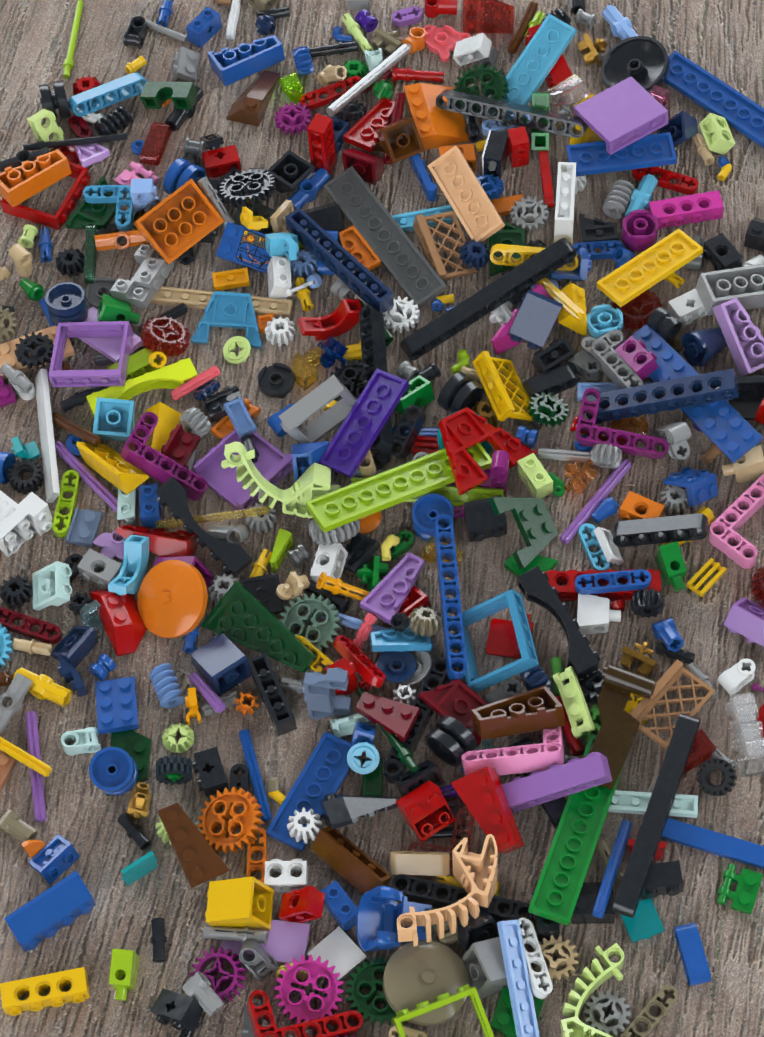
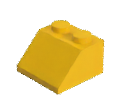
[558,283,587,336]

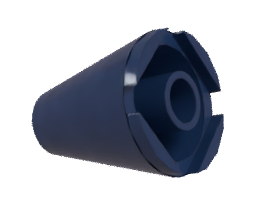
[681,327,728,367]

